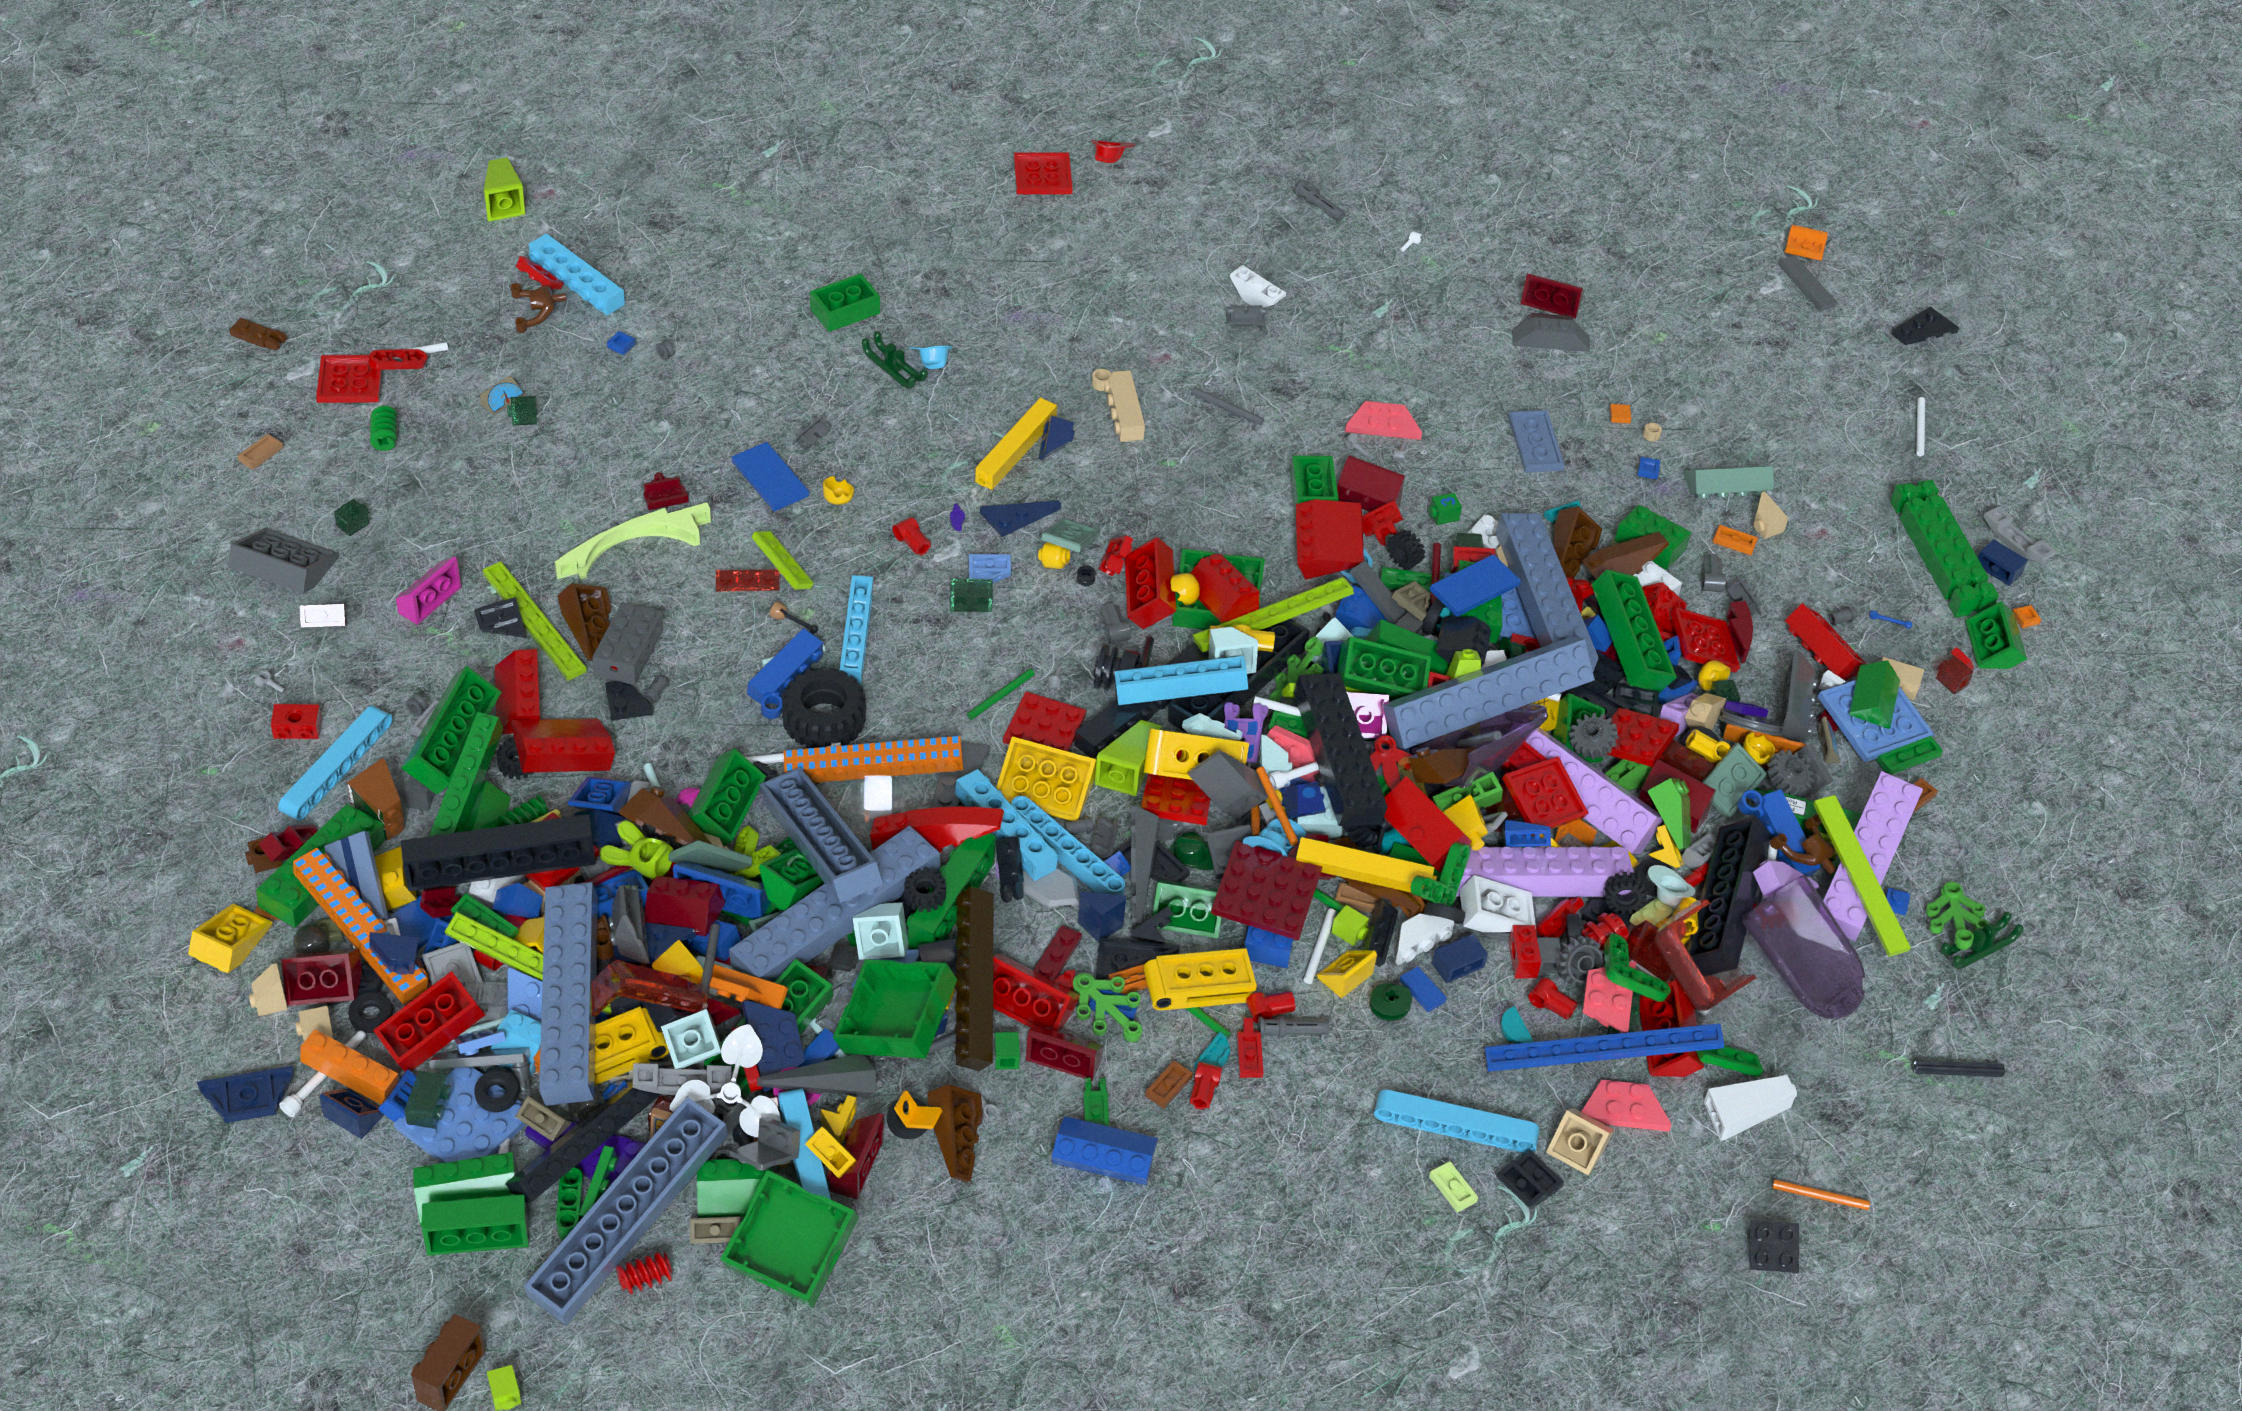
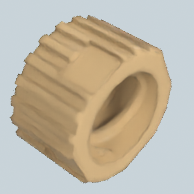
[1643,422,1662,441]

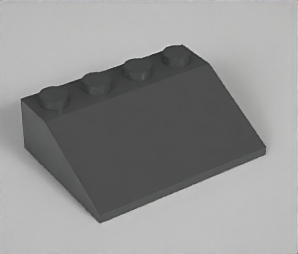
[228,528,339,594]

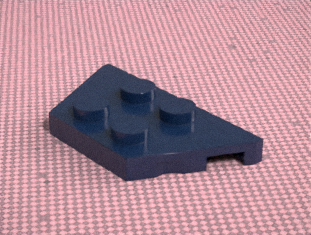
[614,922,697,964]
[742,1001,805,1093]
[197,1065,294,1123]

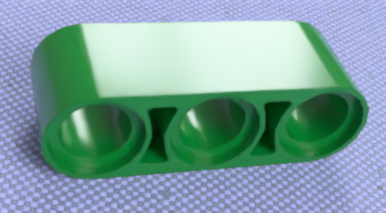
[556,1167,584,1240]

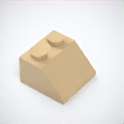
[1546,1108,1615,1175]

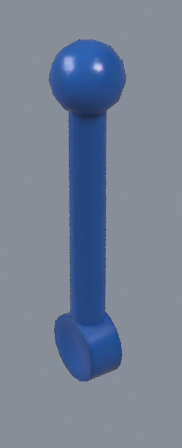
[1869,611,1912,629]

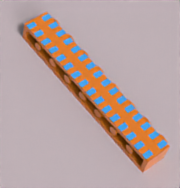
[783,736,963,783]
[293,848,429,1005]

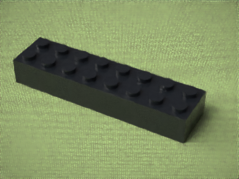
[1168,619,1309,733]
[1293,673,1388,826]
[401,814,596,891]
[1684,817,1771,978]

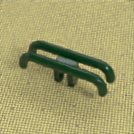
[862,331,928,389]
[1940,912,2024,969]

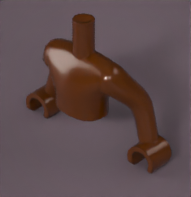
[511,283,567,333]
[1770,814,1837,875]

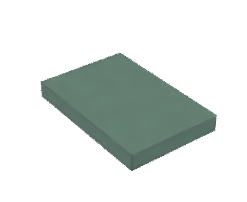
[1041,518,1100,553]
[1702,743,1767,819]
[669,840,752,874]

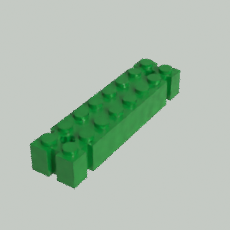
[1890,480,1999,618]

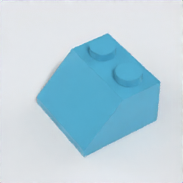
[490,1009,541,1078]

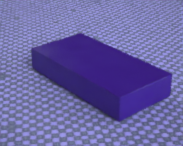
[1725,701,1769,717]

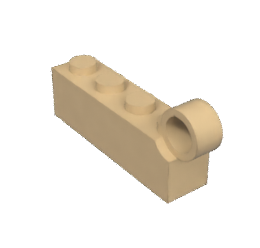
[1092,369,1145,442]

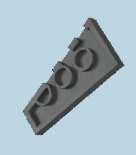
[932,742,990,808]

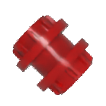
[1581,913,1629,959]

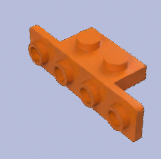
[1723,724,1806,769]
[709,964,788,1009]

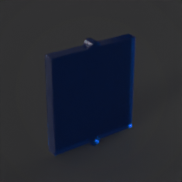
[1280,781,1326,819]

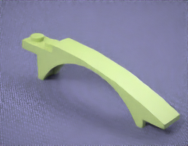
[555,502,711,579]

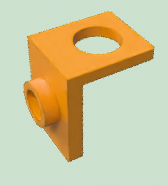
[894,1091,942,1129]

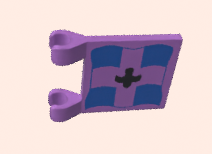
[1224,702,1268,763]

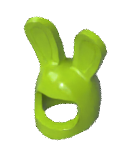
[600,821,673,879]

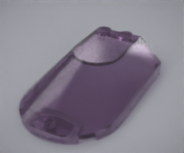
[1412,704,1548,788]
[1742,875,1865,1019]

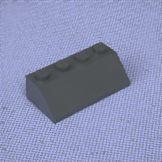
[1780,650,1817,743]

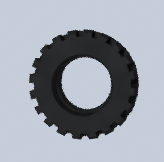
[782,668,866,748]

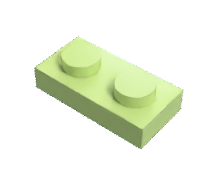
[1630,898,1675,934]
[1429,1161,1478,1213]

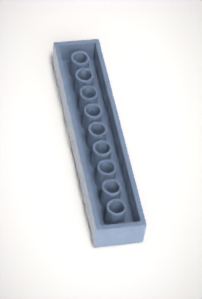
[1495,513,1598,671]
[1383,636,1595,749]
[759,767,883,903]
[729,826,940,983]
[539,882,598,1106]
[524,1097,728,1326]

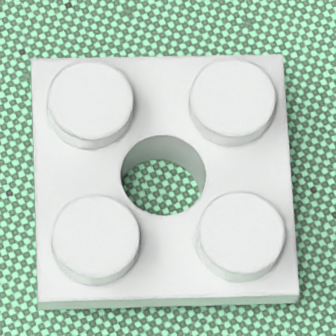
[1465,514,1500,553]

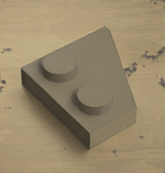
[1391,581,1431,622]

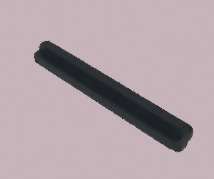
[1912,1060,2005,1077]

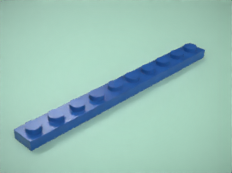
[1485,1023,1724,1072]

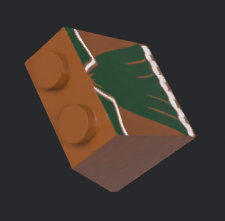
[347,758,405,841]

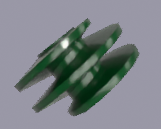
[1369,983,1413,1021]

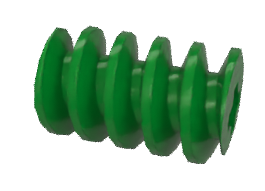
[370,406,397,451]
[498,795,549,827]

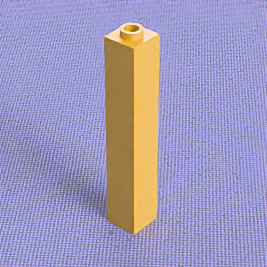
[975,397,1057,490]
[1296,837,1437,892]

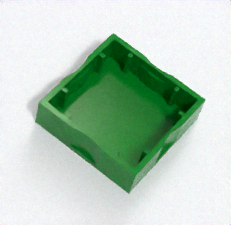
[1172,548,1265,630]
[832,959,957,1059]
[720,1170,859,1308]

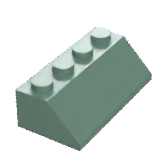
[1683,466,1774,498]

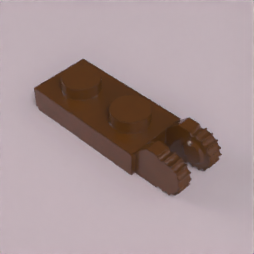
[229,318,287,351]

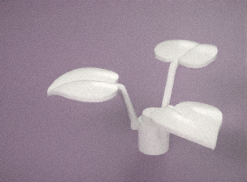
[670,1024,781,1137]

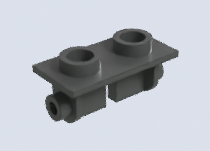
[1226,305,1266,325]
[793,412,832,449]
[1727,575,1762,616]
[1091,816,1119,861]

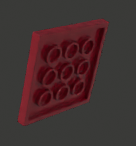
[1211,840,1322,941]

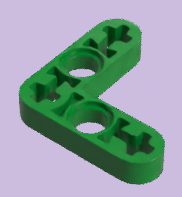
[1411,842,1470,906]
[1604,934,1671,1002]

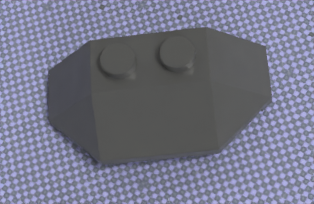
[1512,313,1590,352]
[609,885,649,964]

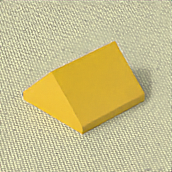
[1316,950,1377,999]

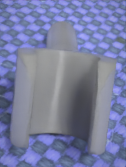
[1345,433,1369,457]
[1393,441,1407,462]
[1048,667,1062,690]
[254,670,285,693]
[978,1093,998,1121]

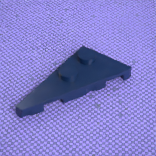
[980,500,1061,537]

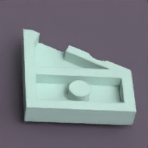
[1182,713,1243,740]

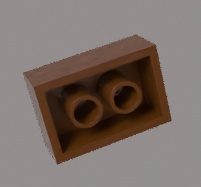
[411,1314,486,1411]

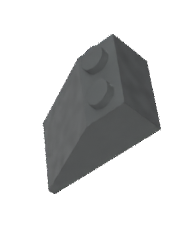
[1188,750,1268,819]

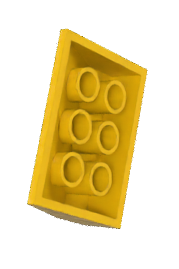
[996,737,1097,822]

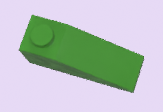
[1605,759,1653,791]
[1432,772,1503,812]

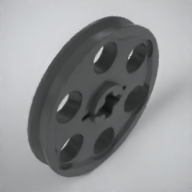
[1719,708,1784,736]

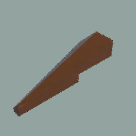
[1329,837,1422,916]

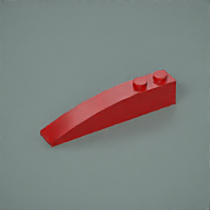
[870,807,1004,853]

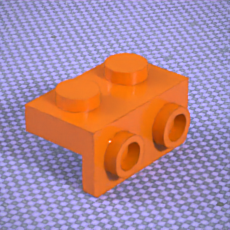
[1785,225,1828,261]

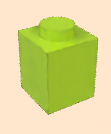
[1331,905,1369,946]
[487,1365,521,1411]

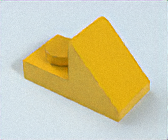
[1648,824,1685,868]
[821,1095,857,1145]
[805,1126,857,1178]

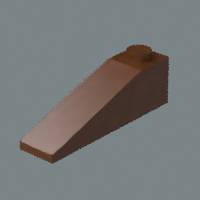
[1554,506,1602,579]
[1582,532,1669,582]
[557,583,611,661]
[1409,747,1493,784]
[619,786,713,846]
[927,1084,983,1182]

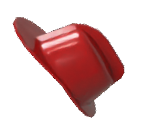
[1091,140,1135,163]

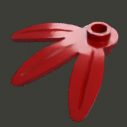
[1370,735,1413,790]

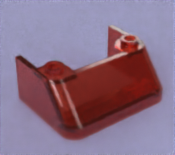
[1653,899,1756,1011]
[592,960,708,1016]

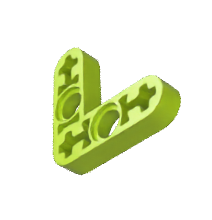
[730,826,781,880]

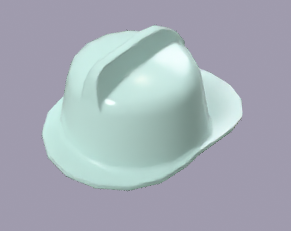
[1648,865,1695,909]

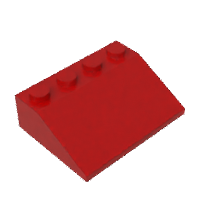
[1296,499,1364,580]
[511,719,615,773]

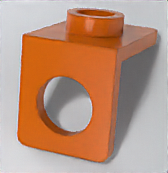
[1554,819,1597,847]

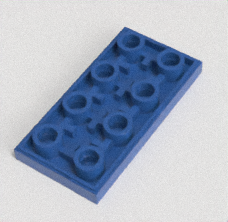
[732,442,809,511]
[1430,554,1521,617]
[352,895,454,949]

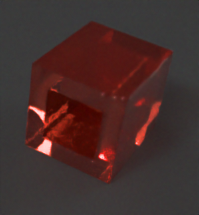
[1936,656,1974,694]

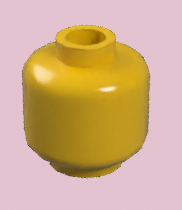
[1038,542,1070,569]

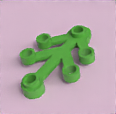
[1269,637,1324,702]
[1926,882,1989,950]
[1073,973,1142,1042]

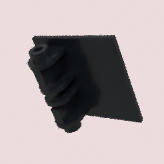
[1747,1220,1799,1273]

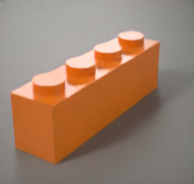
[300,1029,398,1104]

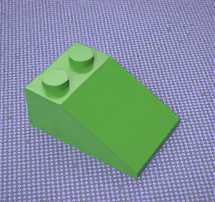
[1648,778,1691,850]

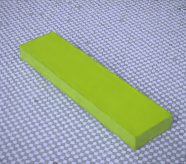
[751,531,814,590]

